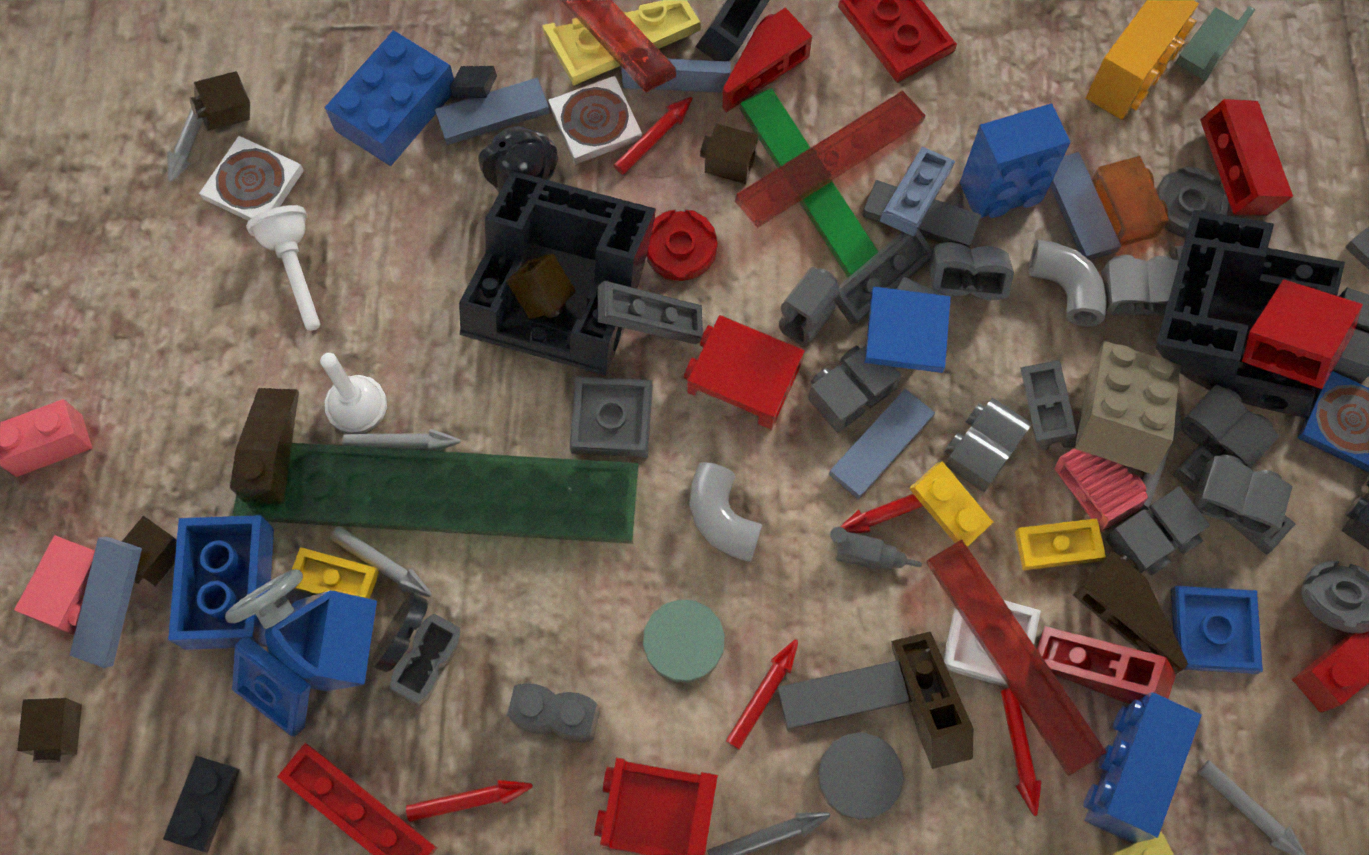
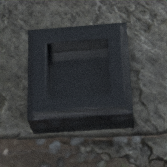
[450,66,497,98]

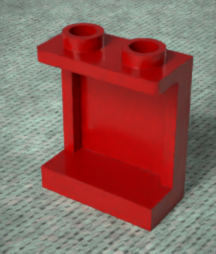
[684,315,805,430]
[594,757,718,855]

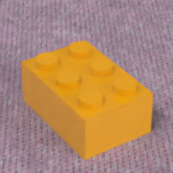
[1086,0,1199,120]

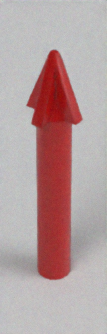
[613,97,693,175]
[840,494,924,533]
[725,639,798,750]
[1000,688,1042,816]
[406,780,533,822]

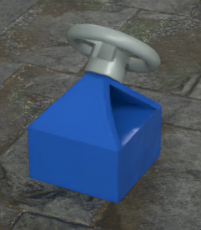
[225,569,377,691]

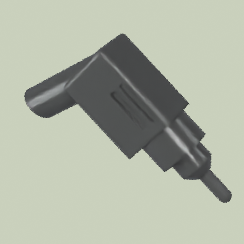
[830,527,922,571]

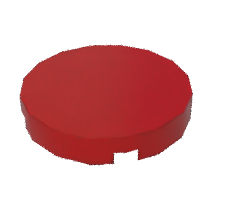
[646,209,718,281]

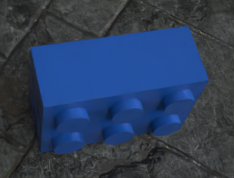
[324,30,454,166]
[959,103,1071,218]
[168,515,274,650]
[1083,692,1202,844]

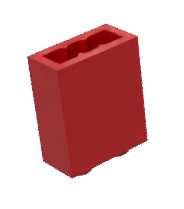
[1242,279,1363,389]

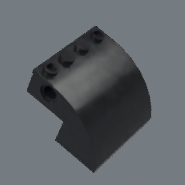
[459,170,656,376]
[1156,209,1345,418]

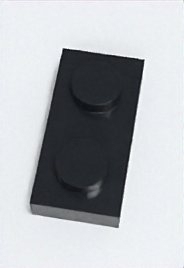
[163,756,240,853]

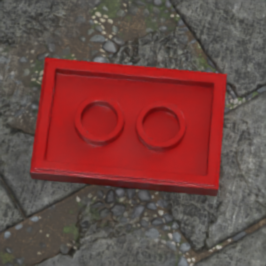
[838,0,957,83]

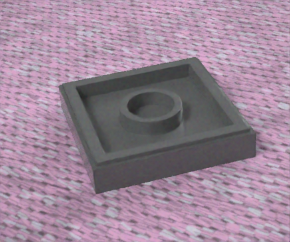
[569,376,653,457]

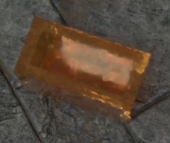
[1092,156,1169,247]

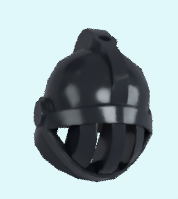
[478,126,558,192]

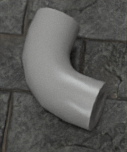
[1029,239,1106,327]
[689,462,762,562]

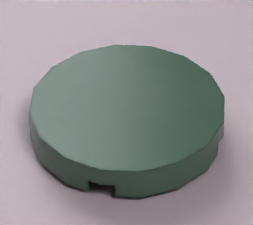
[643,599,725,683]

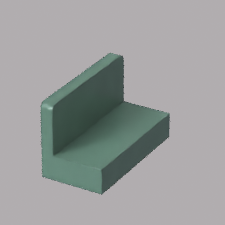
[1175,6,1256,82]

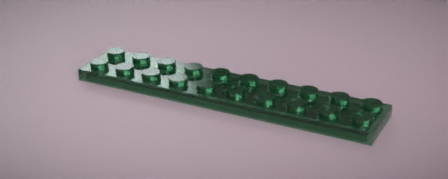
[233,443,639,544]

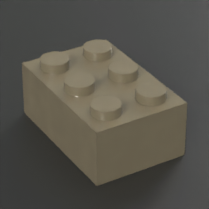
[1075,341,1180,475]

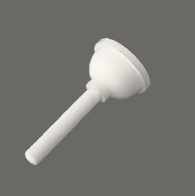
[246,205,320,331]
[320,353,387,434]

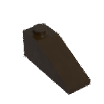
[230,388,299,504]
[1073,551,1188,674]
[891,631,974,769]

